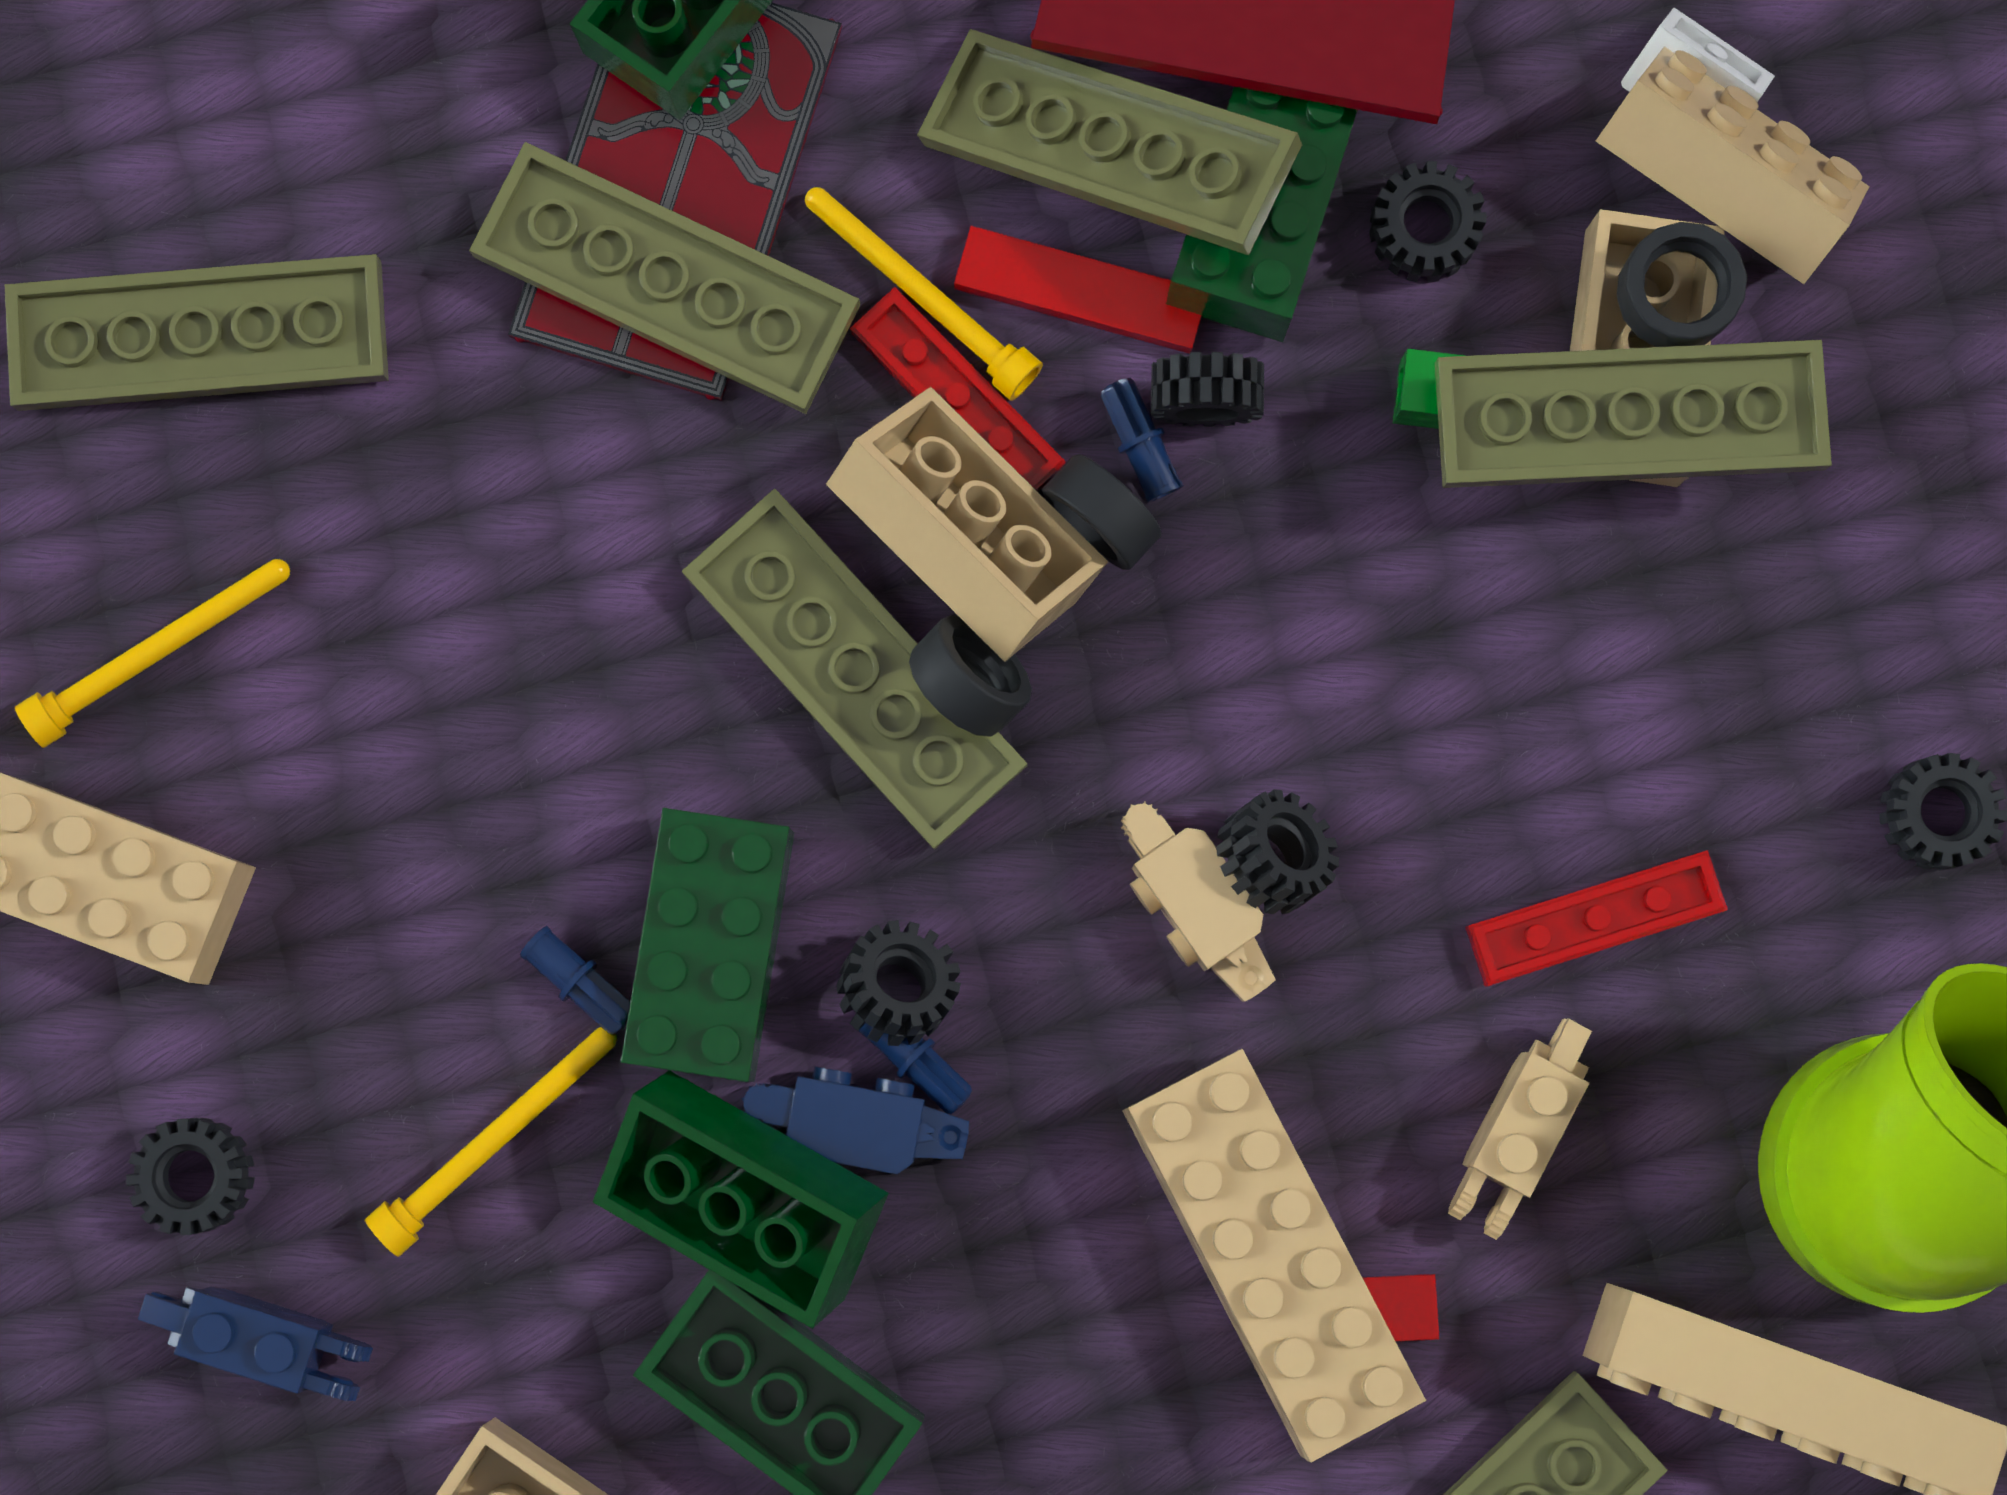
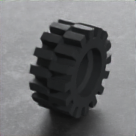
[1369,161,1486,283]
[1151,352,1264,427]
[1879,753,2007,870]
[1216,789,1339,915]
[837,920,961,1046]
[126,1118,255,1235]

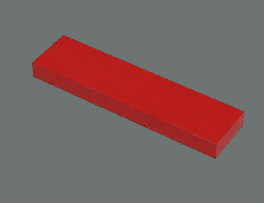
[954,226,1202,354]
[850,287,1066,492]
[1465,850,1728,987]

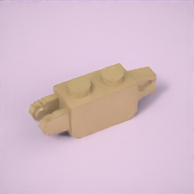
[1121,801,1276,1002]
[1448,1018,1592,1240]

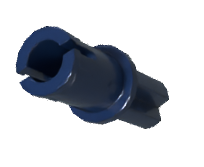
[1101,378,1184,503]
[520,926,630,1035]
[859,1023,972,1114]

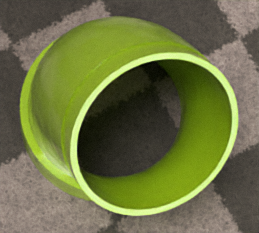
[1758,963,2007,1313]

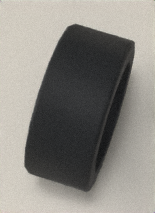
[1617,222,1747,347]
[1042,454,1162,570]
[909,615,1032,737]

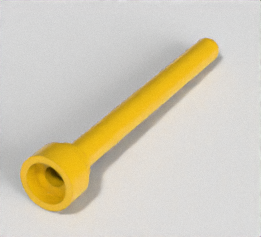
[805,187,1043,401]
[15,559,290,748]
[365,1027,617,1257]

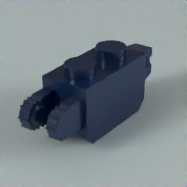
[741,1066,970,1174]
[138,1287,373,1401]

